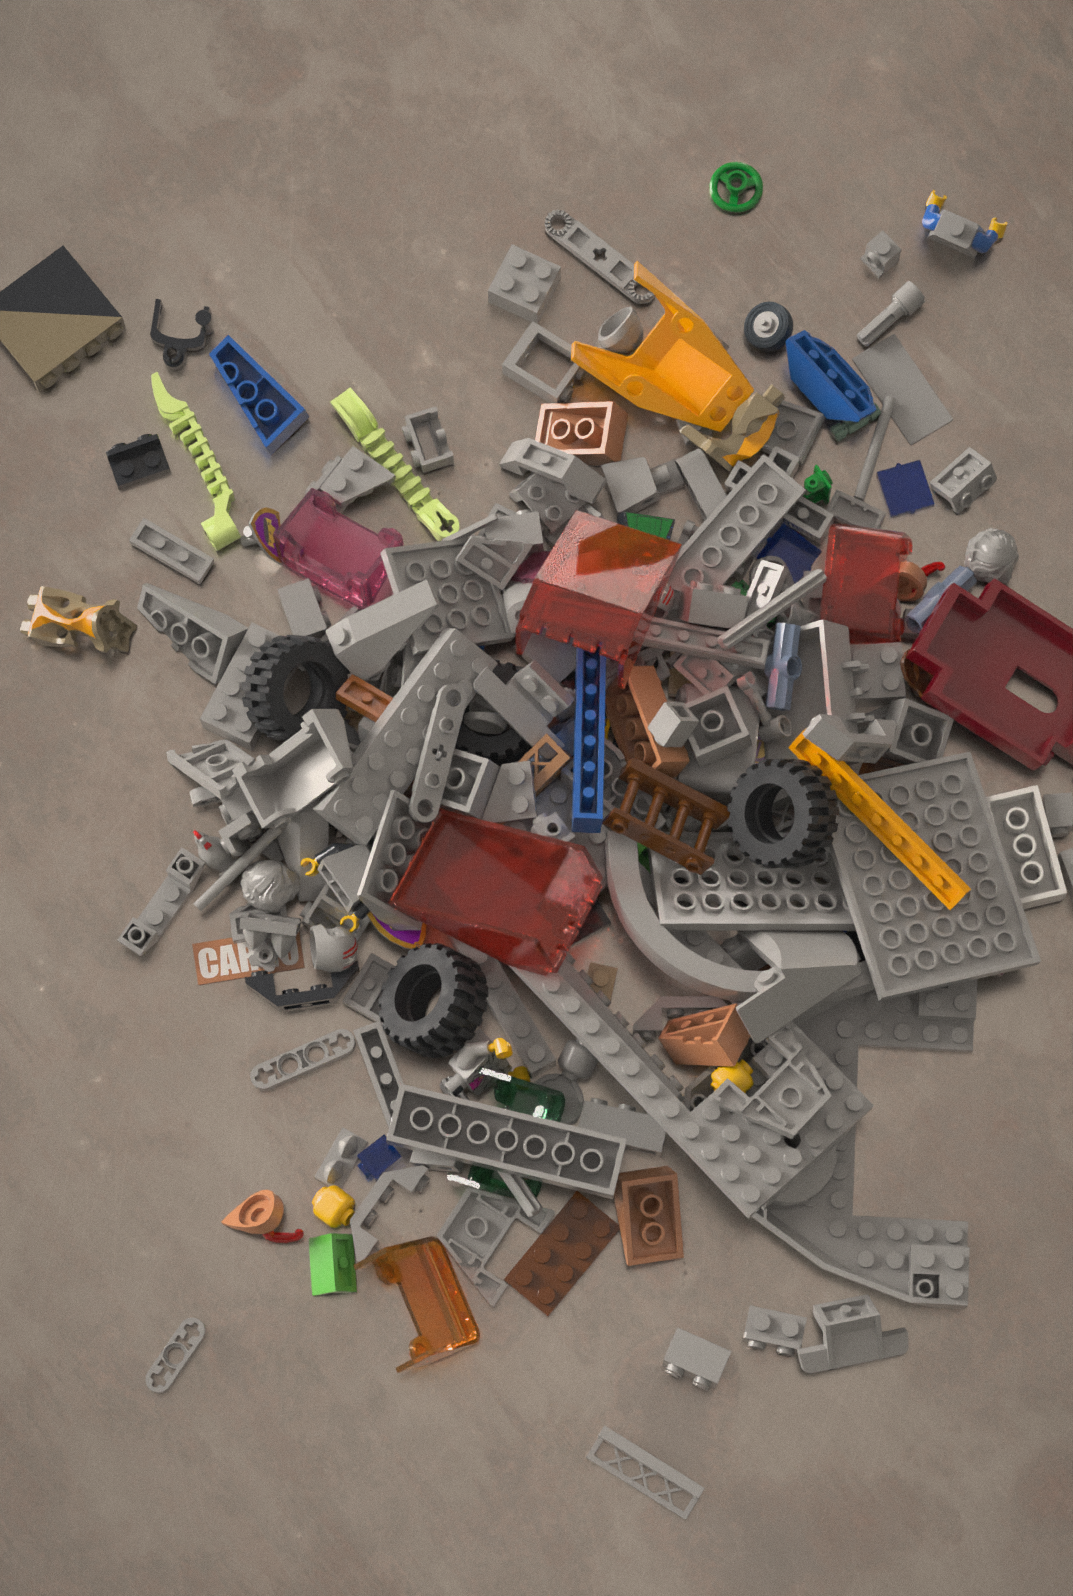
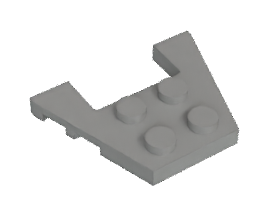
[709,1023,832,1139]
[436,1187,555,1307]

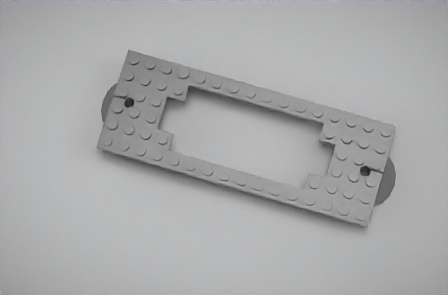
[433,779,874,1219]

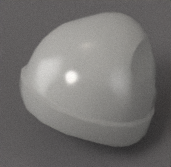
[598,307,643,354]

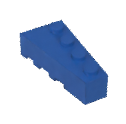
[209,335,310,455]

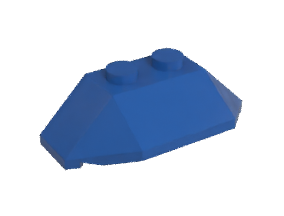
[786,330,877,422]

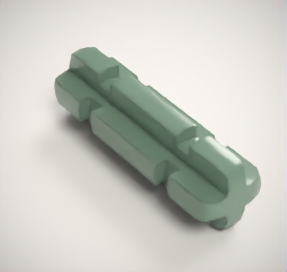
[830,402,881,441]

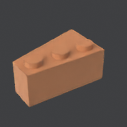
[658,1003,750,1066]

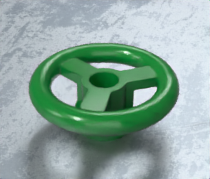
[709,162,763,213]

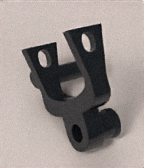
[150,299,213,370]

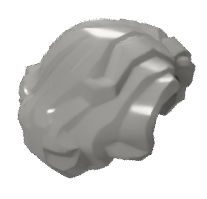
[964,528,1019,584]
[240,860,300,913]

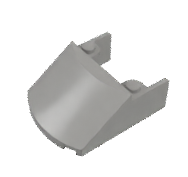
[708,931,861,1043]

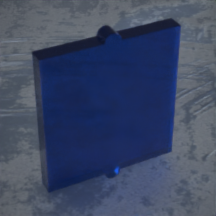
[876,460,935,517]
[756,523,822,584]

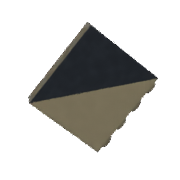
[0,245,125,391]

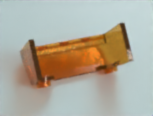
[353,1236,480,1373]

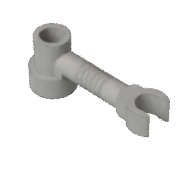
[736,671,793,742]

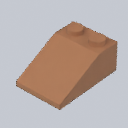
[535,402,628,466]
[614,1166,684,1266]

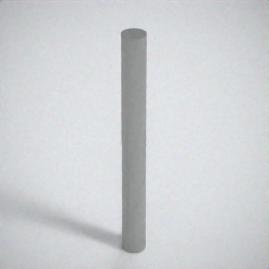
[854,396,896,501]
[193,828,282,911]

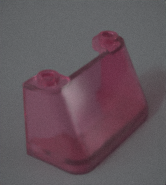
[273,487,404,610]

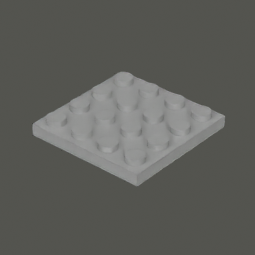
[380,537,515,656]

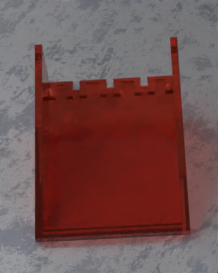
[516,510,682,689]
[388,809,603,976]

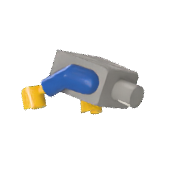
[922,190,1008,258]

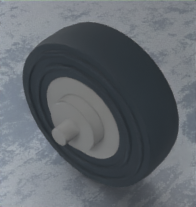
[744,301,793,352]

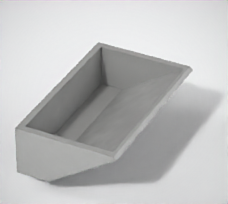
[758,620,874,766]

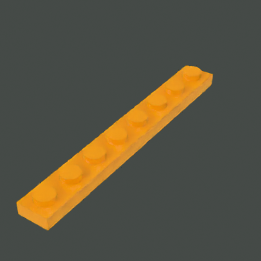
[788,729,971,910]

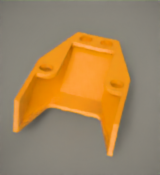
[571,261,754,432]

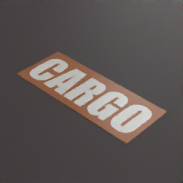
[192,932,305,985]

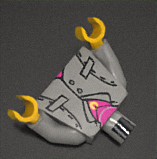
[444,1028,531,1097]

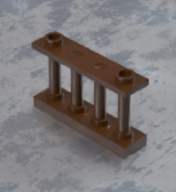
[602,757,730,875]

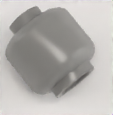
[557,1038,598,1082]

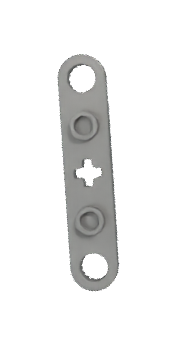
[545,209,655,304]
[408,684,467,823]

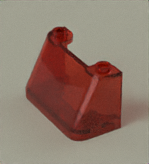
[820,524,913,644]

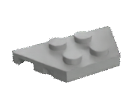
[166,739,255,800]

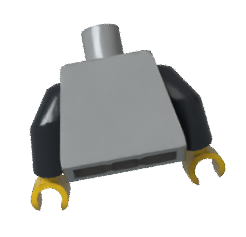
[301,843,371,932]

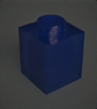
[357,1134,403,1182]

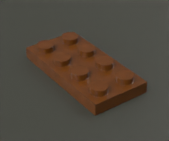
[503,1191,620,1317]

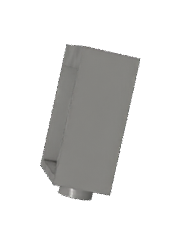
[502,321,587,404]

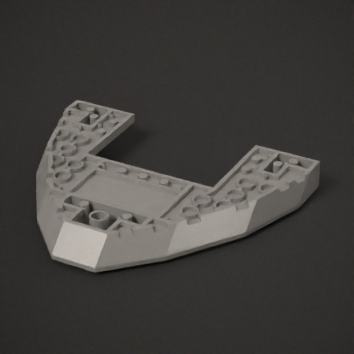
[684,979,977,1309]

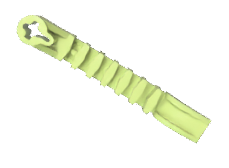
[151,372,241,551]
[330,388,459,541]

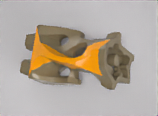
[679,384,785,472]
[20,586,137,653]

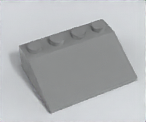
[357,790,454,930]

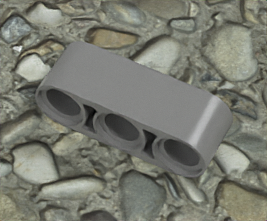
[674,448,727,521]

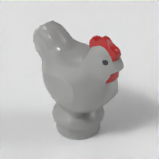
[193,830,238,878]

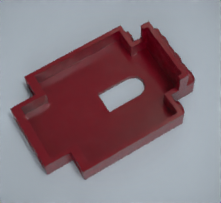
[905,578,1073,771]

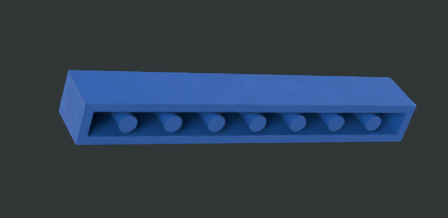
[572,632,607,833]

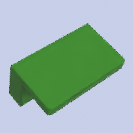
[309,1233,357,1296]

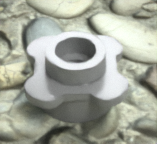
[249,941,279,972]

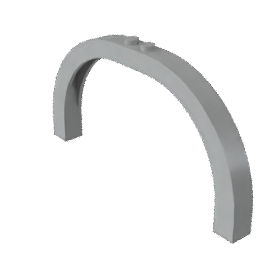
[605,831,875,1003]

